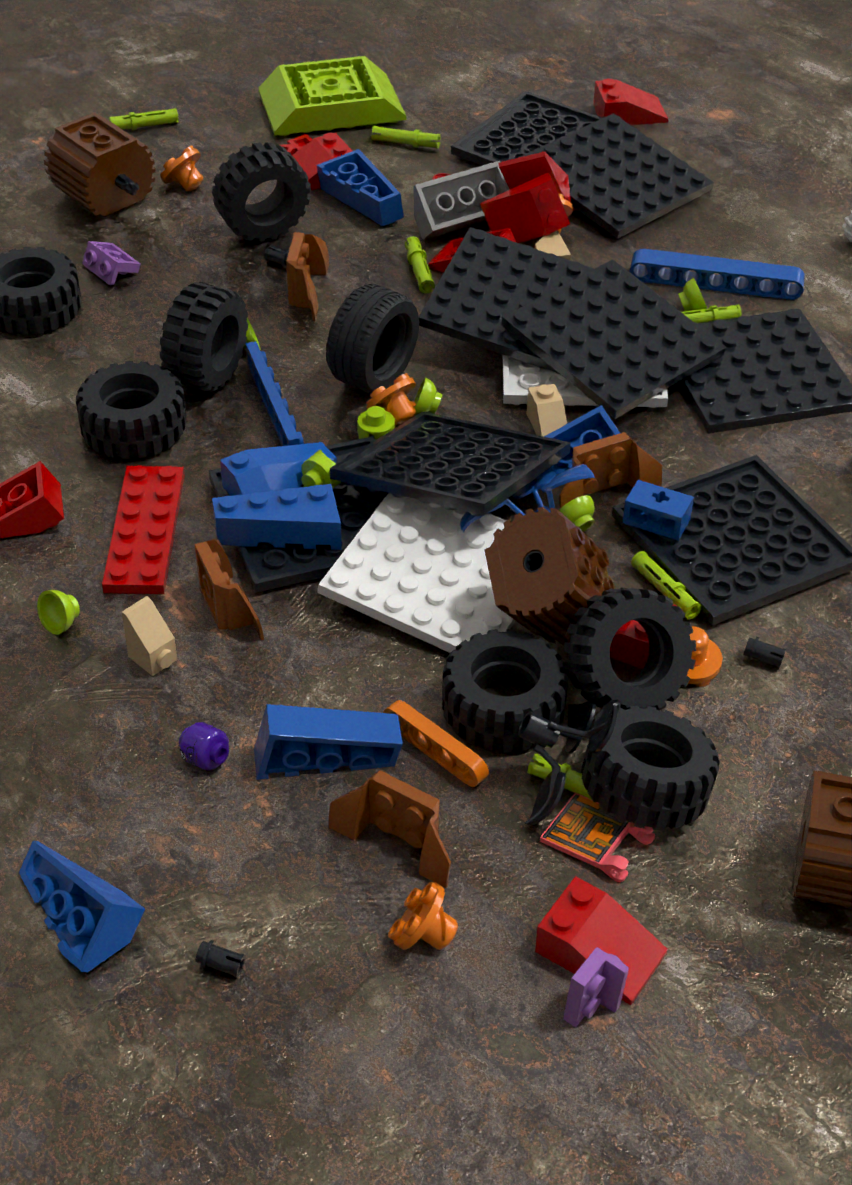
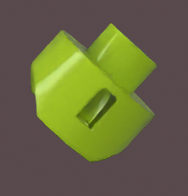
[357,406,395,440]
[301,449,341,489]

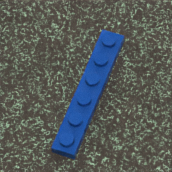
[246,341,304,446]

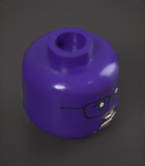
[179,722,229,771]

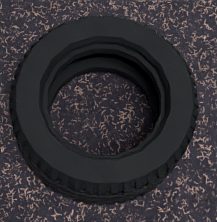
[326,284,419,393]

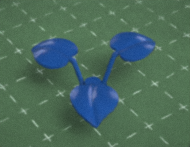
[460,464,595,533]

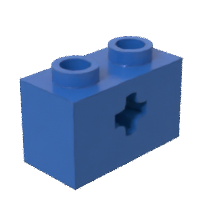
[623,480,694,541]

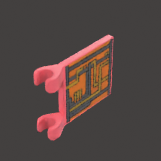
[540,793,655,883]

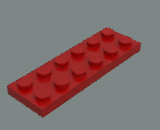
[102,465,185,594]

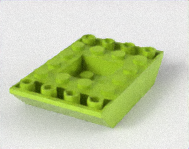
[258,56,406,136]

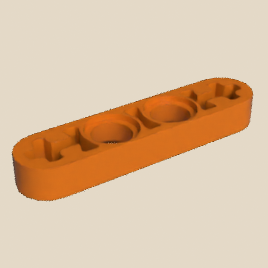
[383,700,489,787]

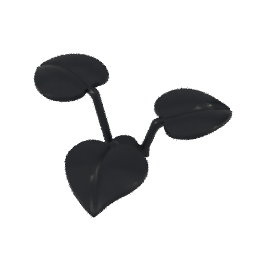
[518,699,621,825]

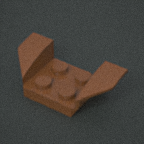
[286,232,329,321]
[559,432,662,508]
[195,539,264,640]
[329,770,451,888]

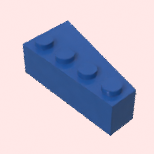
[317,149,404,226]
[212,484,342,550]
[254,704,403,780]

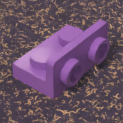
[82,241,141,285]
[563,947,629,1027]

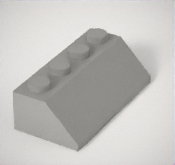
[414,161,510,240]

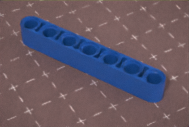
[629,249,805,300]

